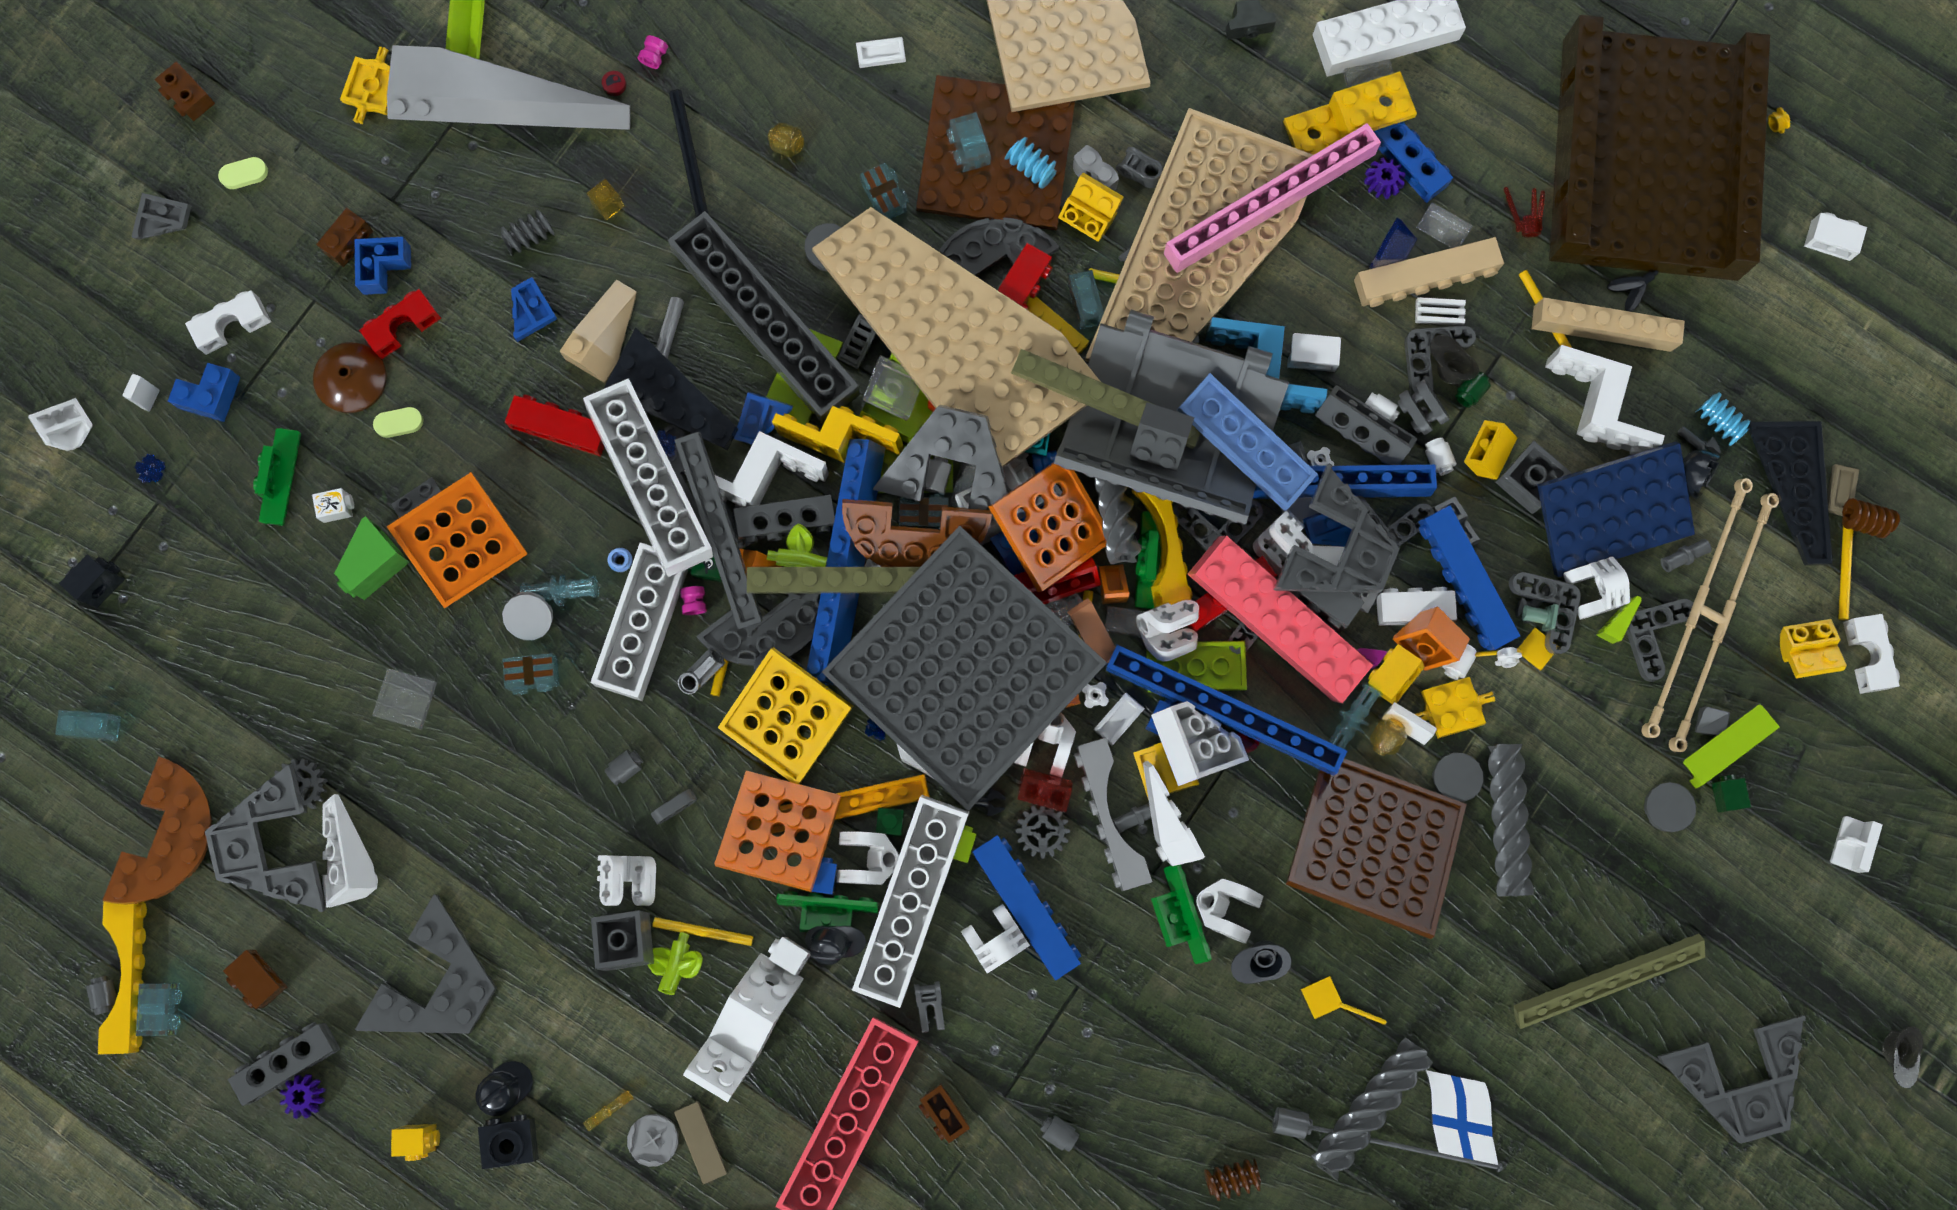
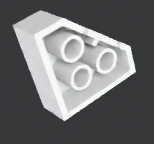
[1151,701,1249,786]

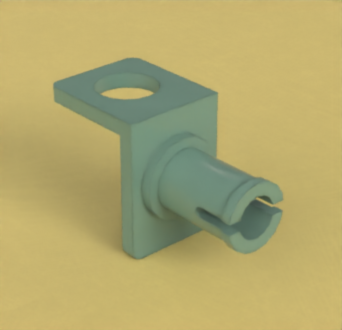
[1522,604,1568,634]

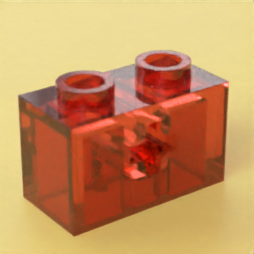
[1017,768,1073,812]

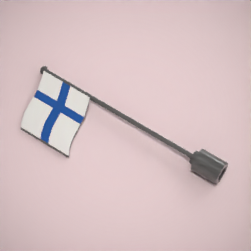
[1272,1070,1503,1172]

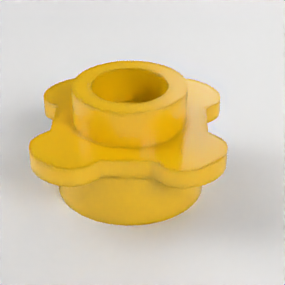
[1768,107,1790,134]

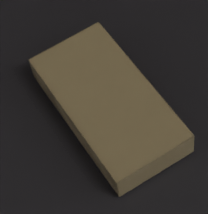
[1827,464,1860,516]

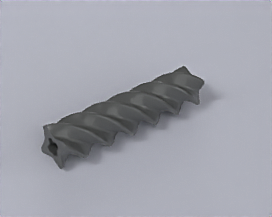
[1095,477,1142,564]
[1488,744,1534,897]
[1310,1037,1433,1181]

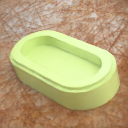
[218,157,268,189]
[373,407,424,438]

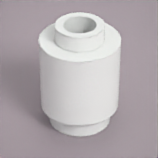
[1365,392,1400,422]
[1425,438,1457,476]
[1442,644,1477,680]

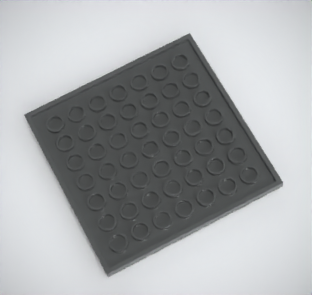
[822,526,1107,811]

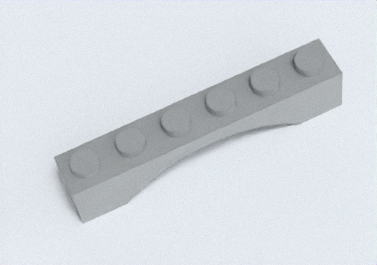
[1074,738,1152,892]

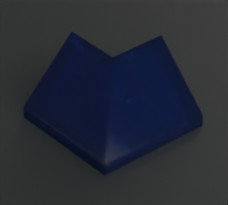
[1368,218,1417,270]

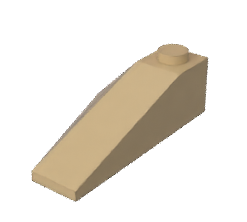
[560,280,637,384]

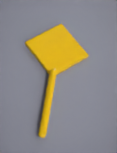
[1475,627,1559,671]
[1301,976,1387,1025]

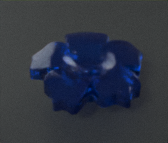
[656,430,676,458]
[134,454,166,483]
[865,718,886,741]

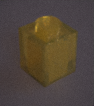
[587,179,624,220]

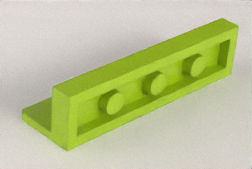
[445,0,485,59]
[1683,704,1780,789]

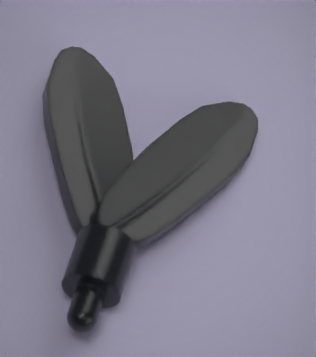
[1607,270,1658,312]

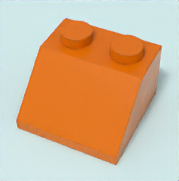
[1393,606,1470,671]

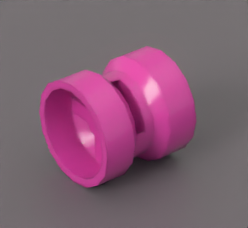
[637,35,668,69]
[680,586,707,615]

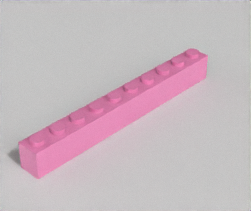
[1164,123,1381,273]

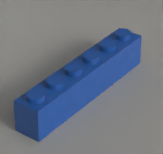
[1418,505,1520,651]
[972,835,1082,981]

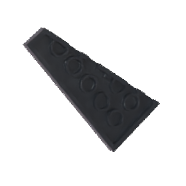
[604,327,738,451]
[1747,421,1833,566]

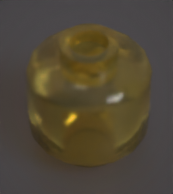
[768,122,804,157]
[1370,718,1407,756]

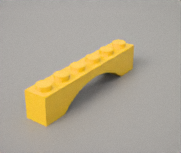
[1131,488,1192,608]
[98,901,147,1054]

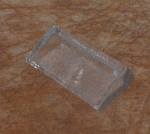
[1416,203,1473,248]

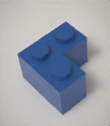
[355,237,411,295]
[168,363,240,422]

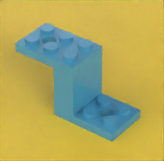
[1205,317,1327,413]

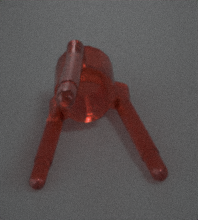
[1503,187,1545,238]

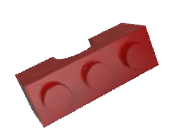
[359,289,441,359]

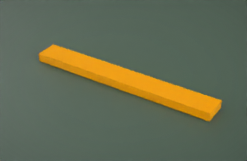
[748,774,930,834]

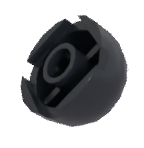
[1682,450,1721,499]

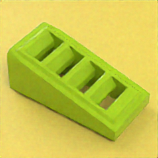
[1596,596,1642,644]

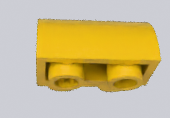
[1058,173,1124,242]
[1780,619,1847,678]
[1134,742,1199,800]

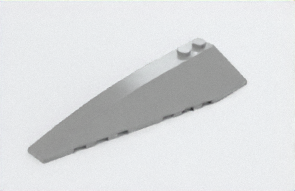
[387,45,630,130]

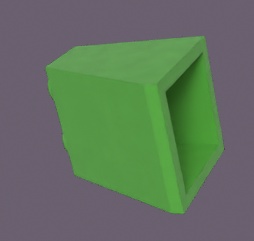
[334,516,410,600]

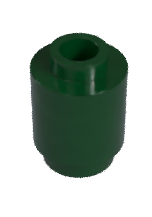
[1455,372,1491,408]

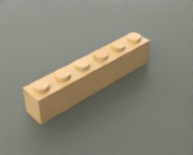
[1354,237,1504,307]
[1532,298,1685,352]

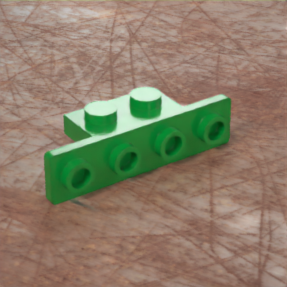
[253,428,301,526]
[1135,511,1161,609]
[1151,864,1212,964]
[776,891,878,932]

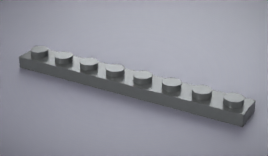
[675,432,763,629]

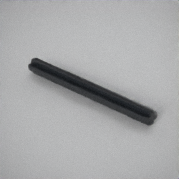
[669,89,709,217]

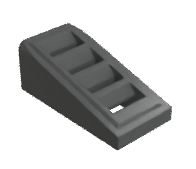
[837,314,878,370]

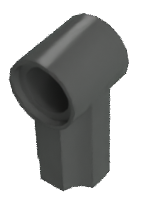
[678,648,725,694]

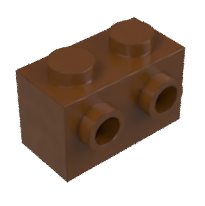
[154,61,215,122]
[316,207,373,268]
[223,950,287,1009]
[919,1083,970,1143]

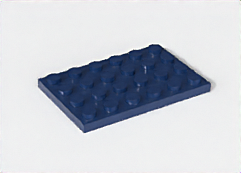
[1537,441,1695,577]

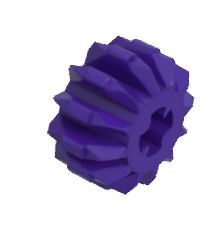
[1364,157,1405,199]
[279,1074,326,1119]

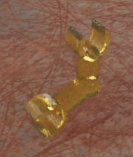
[583,1090,634,1132]

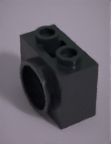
[59,554,125,608]
[478,1114,539,1169]

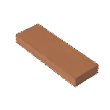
[1067,598,1116,663]

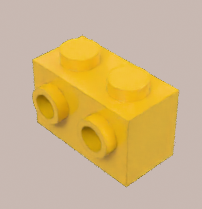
[1464,420,1517,480]
[1368,644,1425,704]
[391,1124,440,1161]

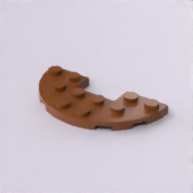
[842,499,992,567]
[103,757,212,905]

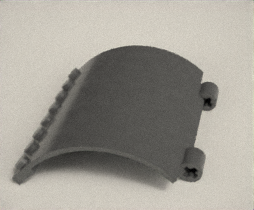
[1054,309,1289,524]

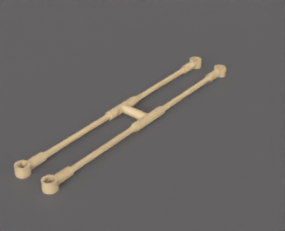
[1641,478,1779,752]

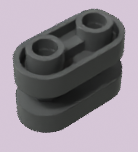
[1397,379,1450,435]

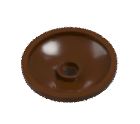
[313,342,387,413]

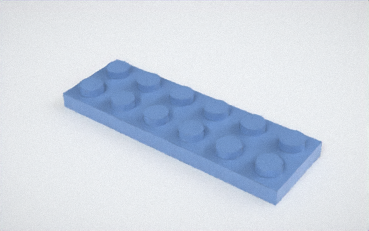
[1177,373,1318,511]

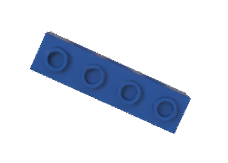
[1373,121,1453,203]

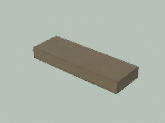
[674,1101,728,1185]

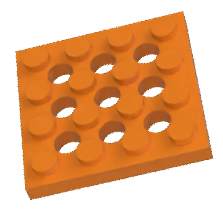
[988,462,1106,592]
[387,472,528,608]
[714,771,842,892]

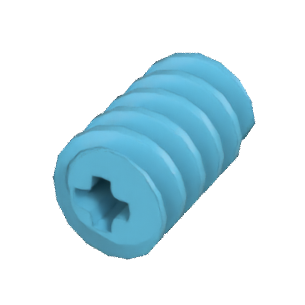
[1005,137,1057,189]
[1696,392,1750,446]

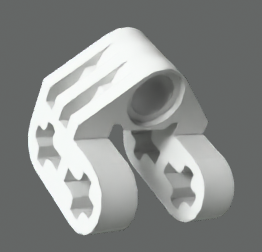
[1253,509,1313,575]
[1563,556,1630,620]
[1136,600,1199,661]
[1014,713,1076,778]
[836,832,899,885]
[597,855,656,906]
[1196,879,1264,944]
[960,904,1030,973]

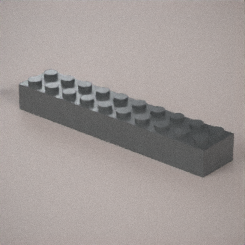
[668,211,860,424]

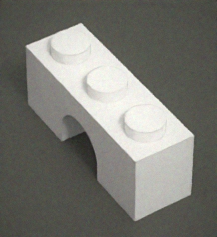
[185,290,271,355]
[1843,614,1900,694]

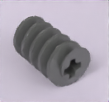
[501,209,555,256]

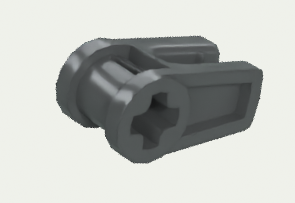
[914,981,945,1033]

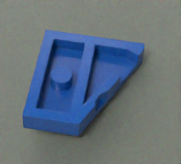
[511,277,557,342]
[734,392,793,444]
[1302,513,1352,547]

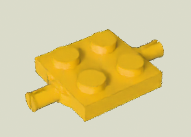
[340,47,390,124]
[1415,677,1495,739]

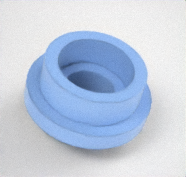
[608,548,633,572]

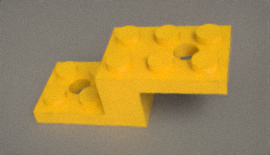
[1283,71,1417,155]
[772,406,904,463]

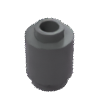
[605,749,643,785]
[86,976,117,1015]
[1040,1115,1080,1152]

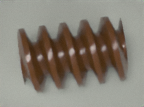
[1842,498,1900,539]
[1204,1158,1261,1201]

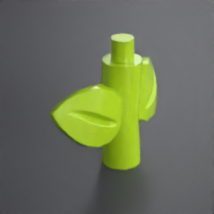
[767,524,828,567]
[648,932,703,995]

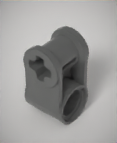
[1116,147,1163,188]

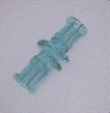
[520,574,599,606]
[1328,683,1382,749]

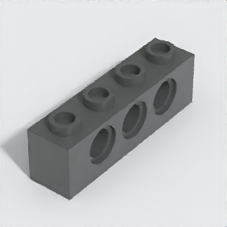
[1315,385,1417,465]
[732,495,835,545]
[228,1022,341,1106]

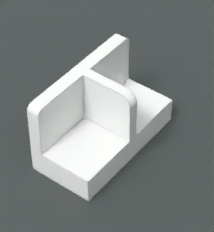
[1287,333,1341,372]
[1830,816,1882,873]

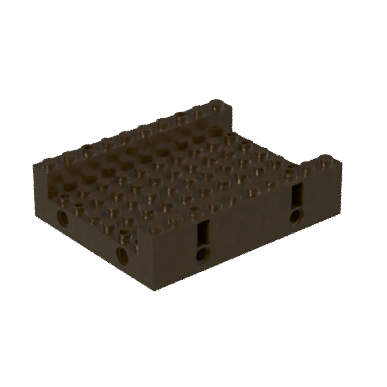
[1549,15,1770,281]

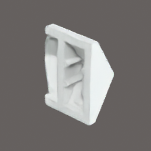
[28,398,92,451]

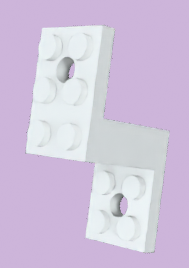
[1545,345,1665,455]
[684,431,829,508]
[683,953,804,1102]

